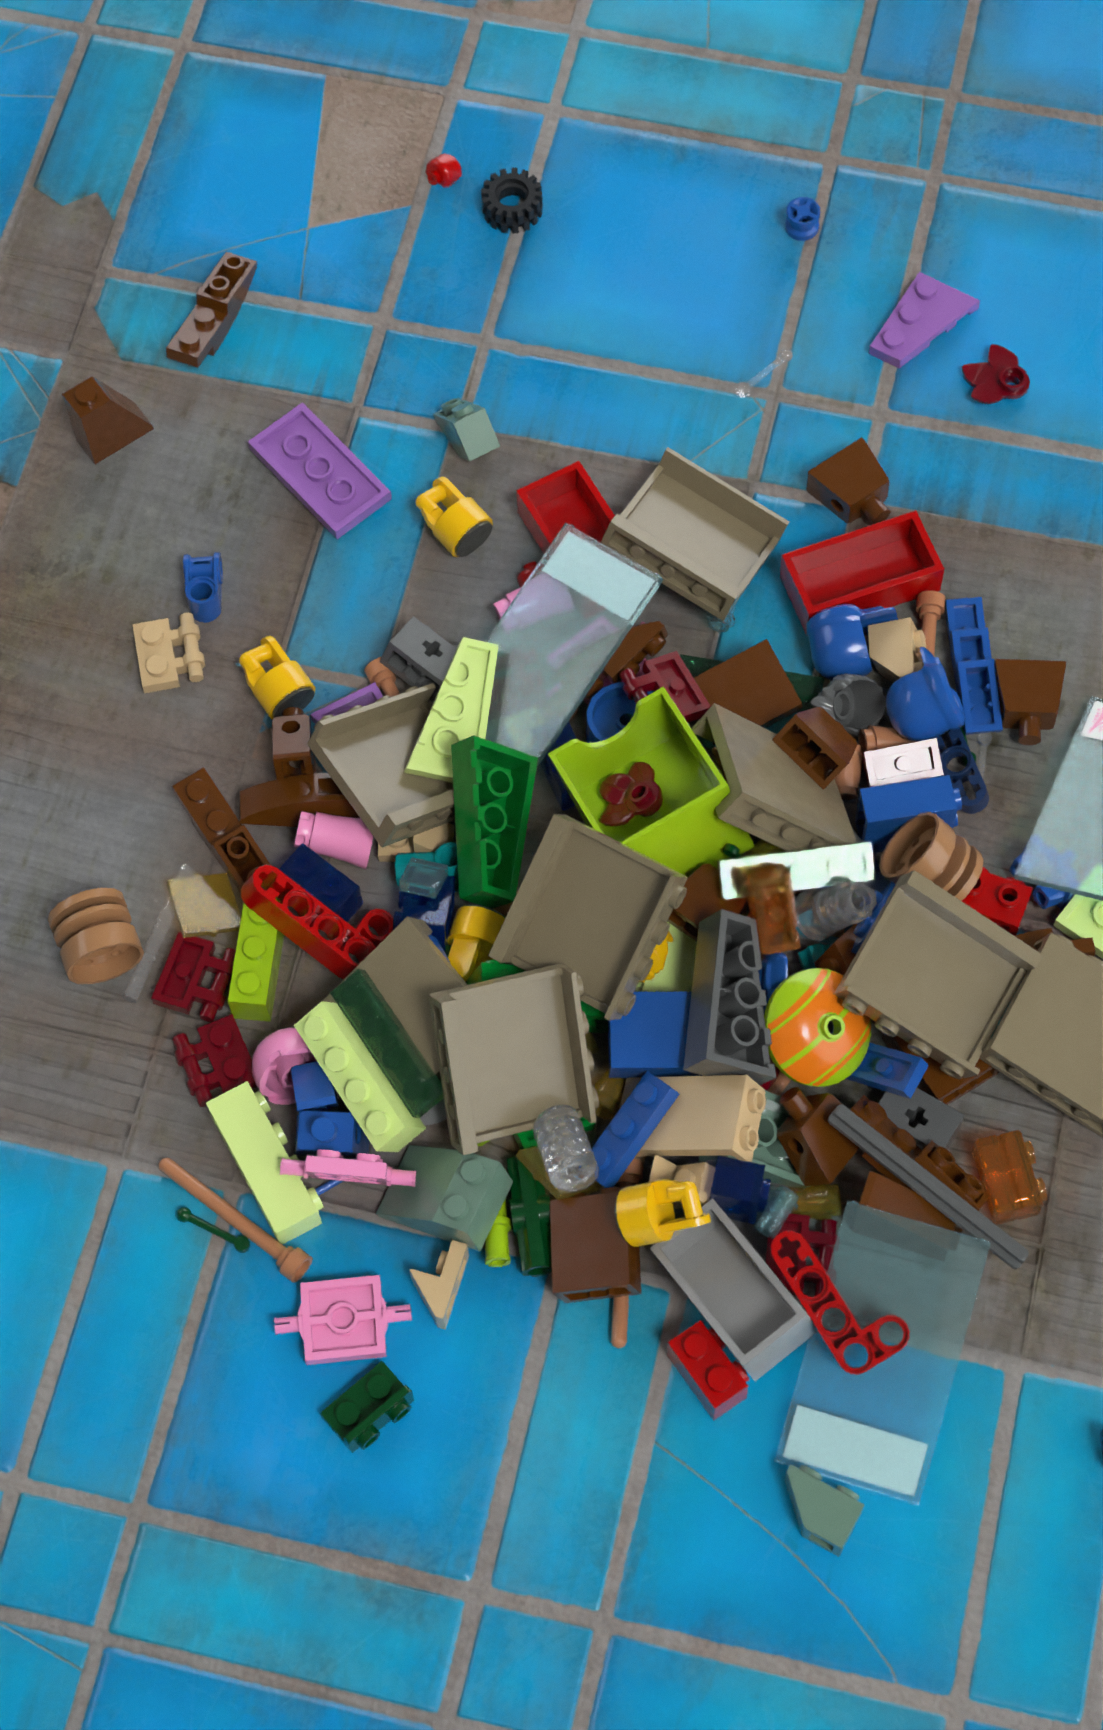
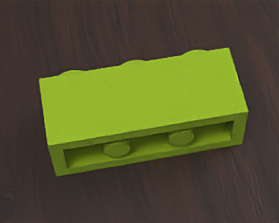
[228,899,284,1022]

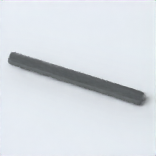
[827,1104,1029,1270]

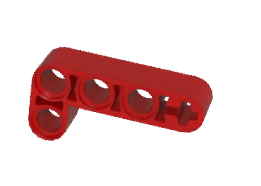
[241,865,396,980]
[771,1230,910,1375]

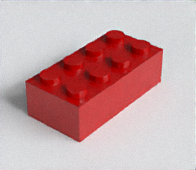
[516,461,649,621]
[780,510,944,635]

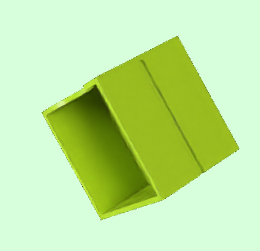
[548,686,755,877]

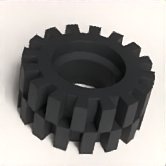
[481,168,543,234]

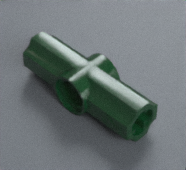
[507,1152,552,1277]

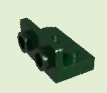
[320,1361,414,1453]

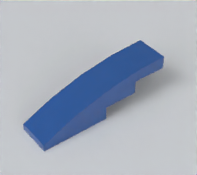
[945,597,1003,735]

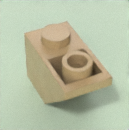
[868,617,926,683]

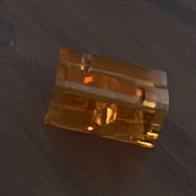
[744,863,801,955]
[972,1130,1047,1225]

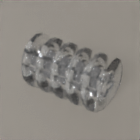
[533,1105,599,1192]

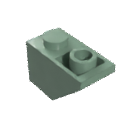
[433,398,500,461]
[785,1464,864,1557]

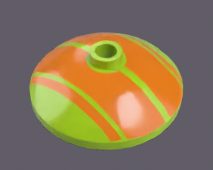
[764,968,871,1087]

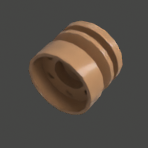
[879,812,984,901]
[48,888,144,984]

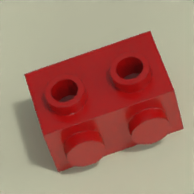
[962,867,1033,935]
[667,1320,749,1421]

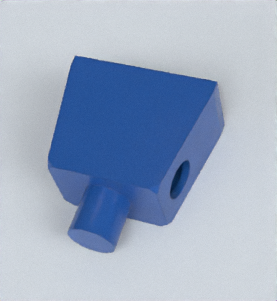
[294,1110,370,1158]

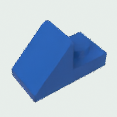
[291,1062,339,1112]

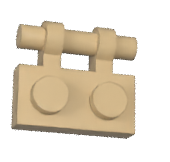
[133,613,205,694]

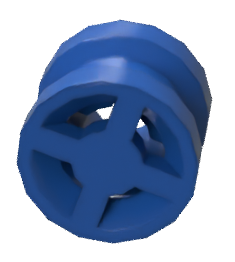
[785,197,820,241]

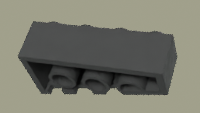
[683,909,776,1085]

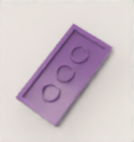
[248,402,392,539]

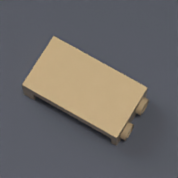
[620,1075,766,1163]

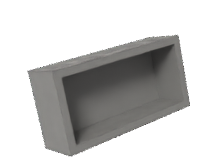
[650,1198,818,1381]

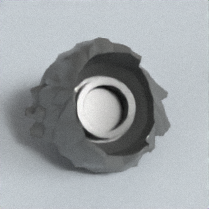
[811,673,886,736]

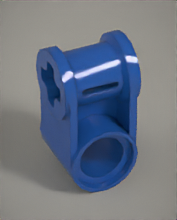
[183,552,223,623]

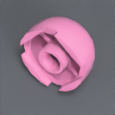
[252,1028,317,1105]

